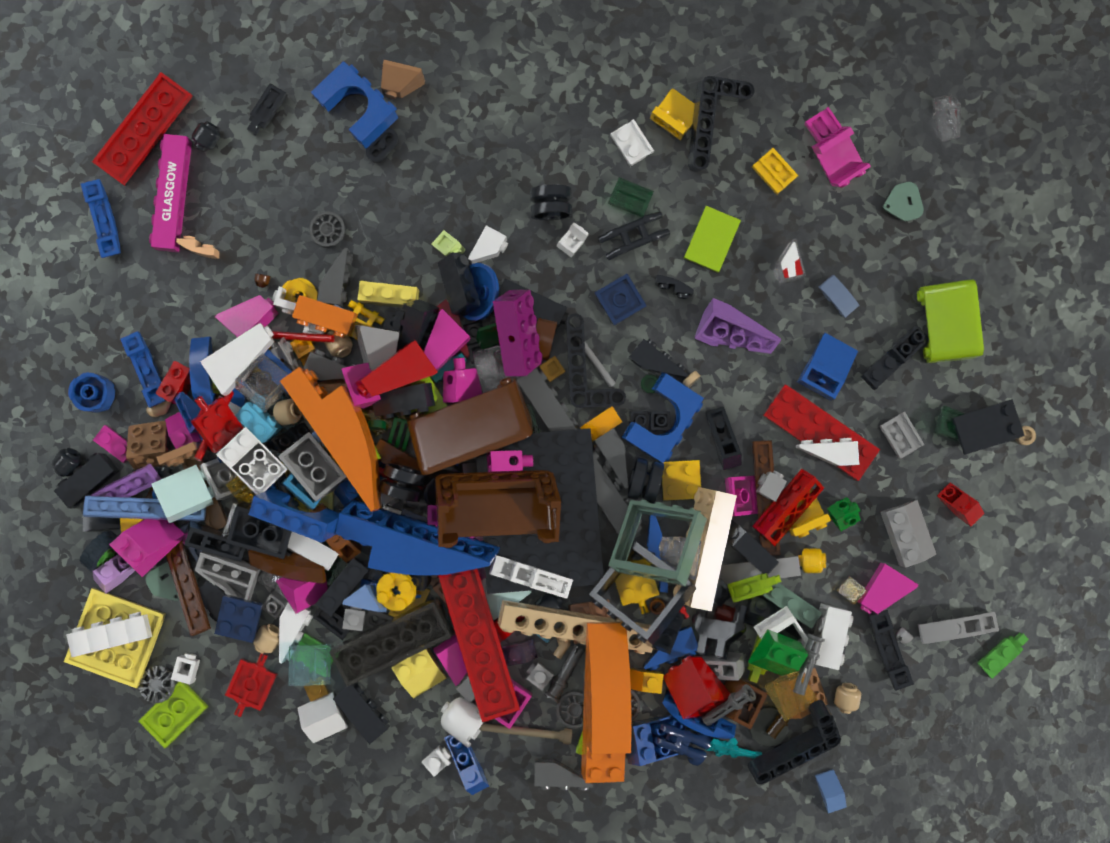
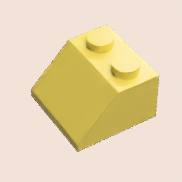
[392,645,447,698]

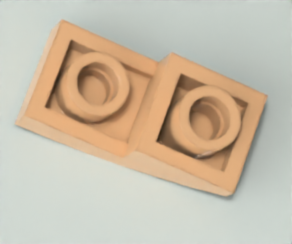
[176,236,219,259]

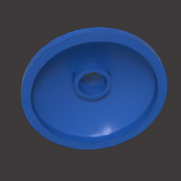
[464,263,499,321]

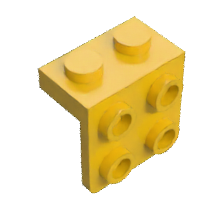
[785,488,831,538]

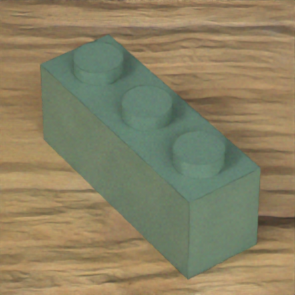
[762,583,822,629]

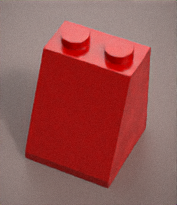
[663,656,730,719]

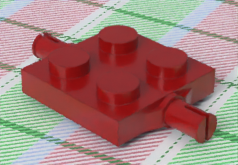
[191,396,244,453]
[225,653,277,717]

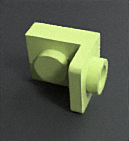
[432,230,465,256]

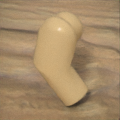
[147,401,171,417]
[553,637,570,660]

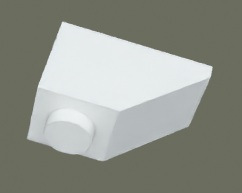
[468,226,508,264]

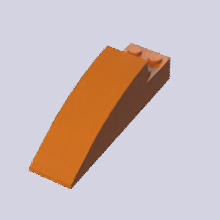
[280,367,382,512]
[581,622,631,783]

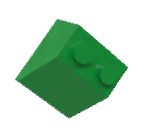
[748,629,808,676]

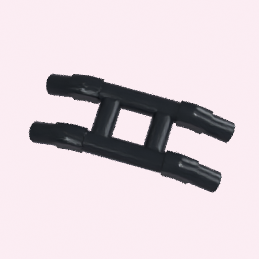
[598,211,670,260]

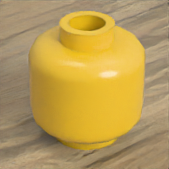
[798,548,826,573]

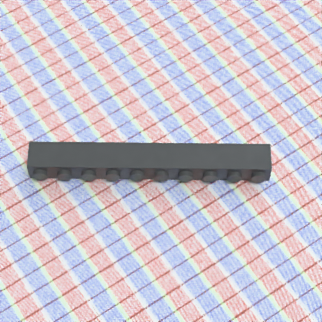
[516,368,643,535]

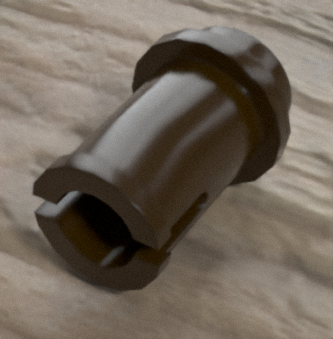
[766,713,789,739]

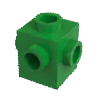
[827,497,861,532]

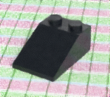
[952,399,1025,455]
[226,500,292,559]

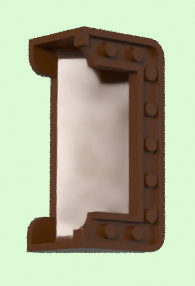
[406,377,533,475]
[435,470,561,548]

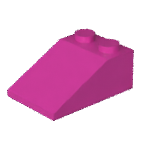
[109,519,184,577]

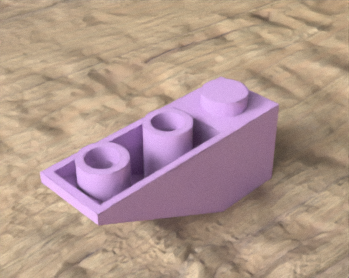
[93,555,135,594]

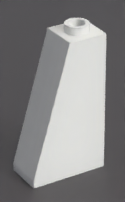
[200,323,274,396]

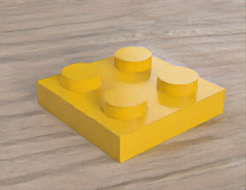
[662,460,701,500]

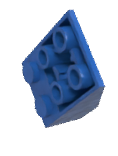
[797,333,858,401]
[626,715,685,766]

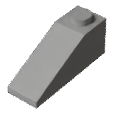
[681,652,745,681]

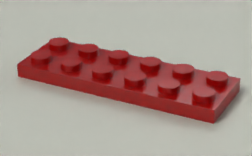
[92,72,193,186]
[763,384,880,481]

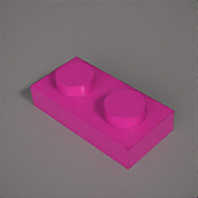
[93,425,128,463]

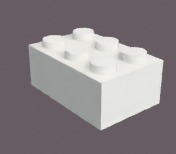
[808,603,853,670]

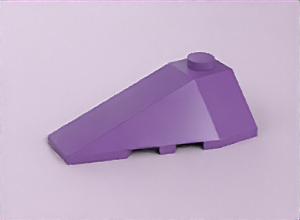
[695,298,781,354]

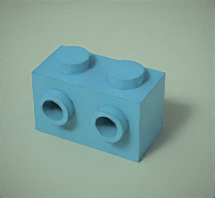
[235,401,283,443]

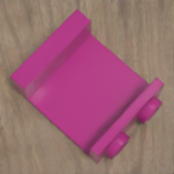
[812,126,871,188]

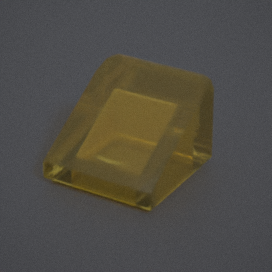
[837,576,867,604]

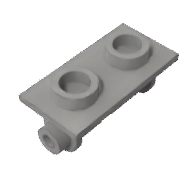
[270,337,302,371]

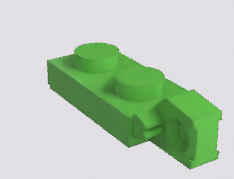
[977,632,1029,679]

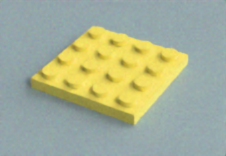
[64,588,166,688]

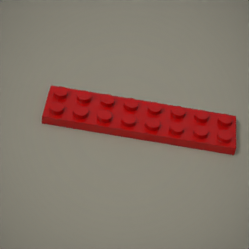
[438,569,520,722]

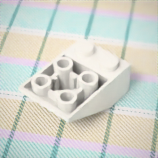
[216,427,288,495]

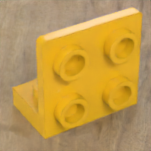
[650,88,695,140]

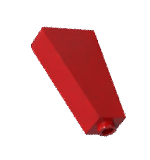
[355,340,438,399]

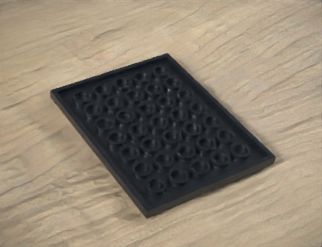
[476,428,604,594]

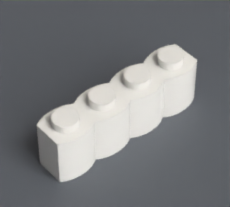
[66,612,152,658]

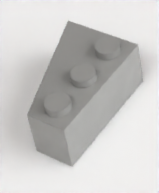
[195,551,261,601]

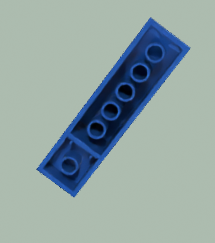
[335,500,500,576]

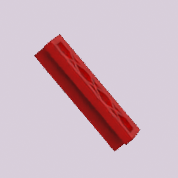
[752,469,824,546]

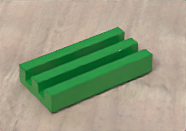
[387,416,410,450]

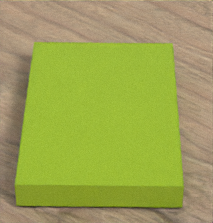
[683,206,741,273]
[139,681,209,749]

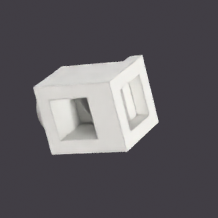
[171,652,200,685]

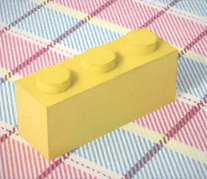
[357,281,419,308]

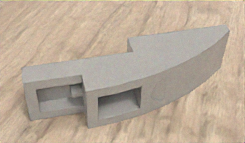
[918,612,999,644]

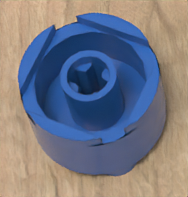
[68,372,115,413]

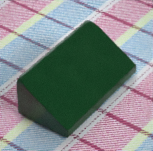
[476,323,500,350]

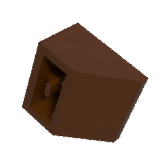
[724,679,768,729]

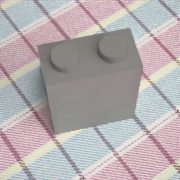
[354,325,399,371]

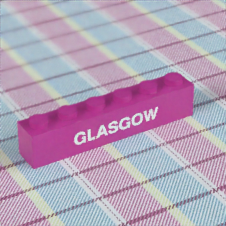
[149,134,192,252]

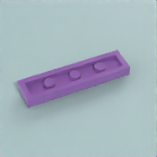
[90,464,161,498]

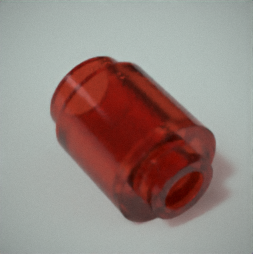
[714,604,735,622]

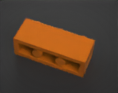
[292,295,358,338]

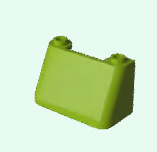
[917,279,984,363]

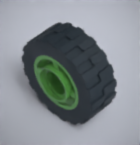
[79,530,118,573]

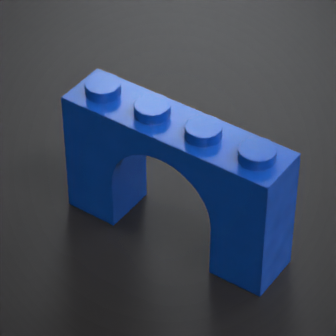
[311,61,398,149]
[621,373,704,463]
[248,488,340,543]

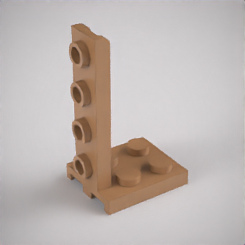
[156,442,227,530]

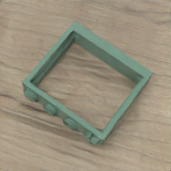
[608,499,707,586]

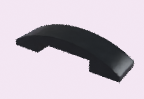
[868,610,914,691]

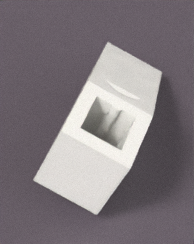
[796,438,859,466]
[279,602,313,664]

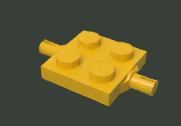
[615,559,660,614]

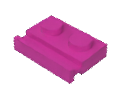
[804,107,842,143]

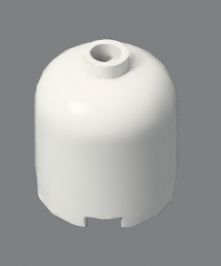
[441,697,483,748]

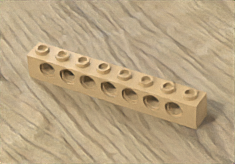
[498,600,653,654]

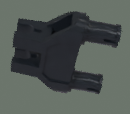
[691,604,748,660]

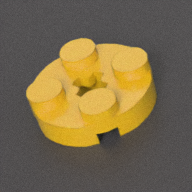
[282,278,318,303]
[376,572,416,611]

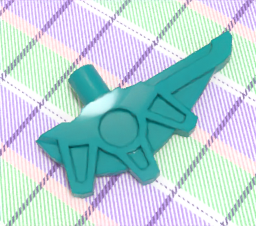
[705,738,762,759]

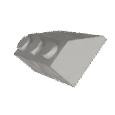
[278,432,347,502]
[880,500,936,568]

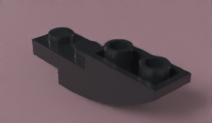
[861,325,929,390]

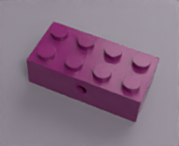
[493,290,542,376]

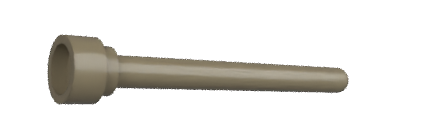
[479,723,572,745]

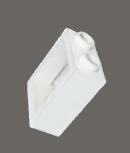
[754,606,814,650]

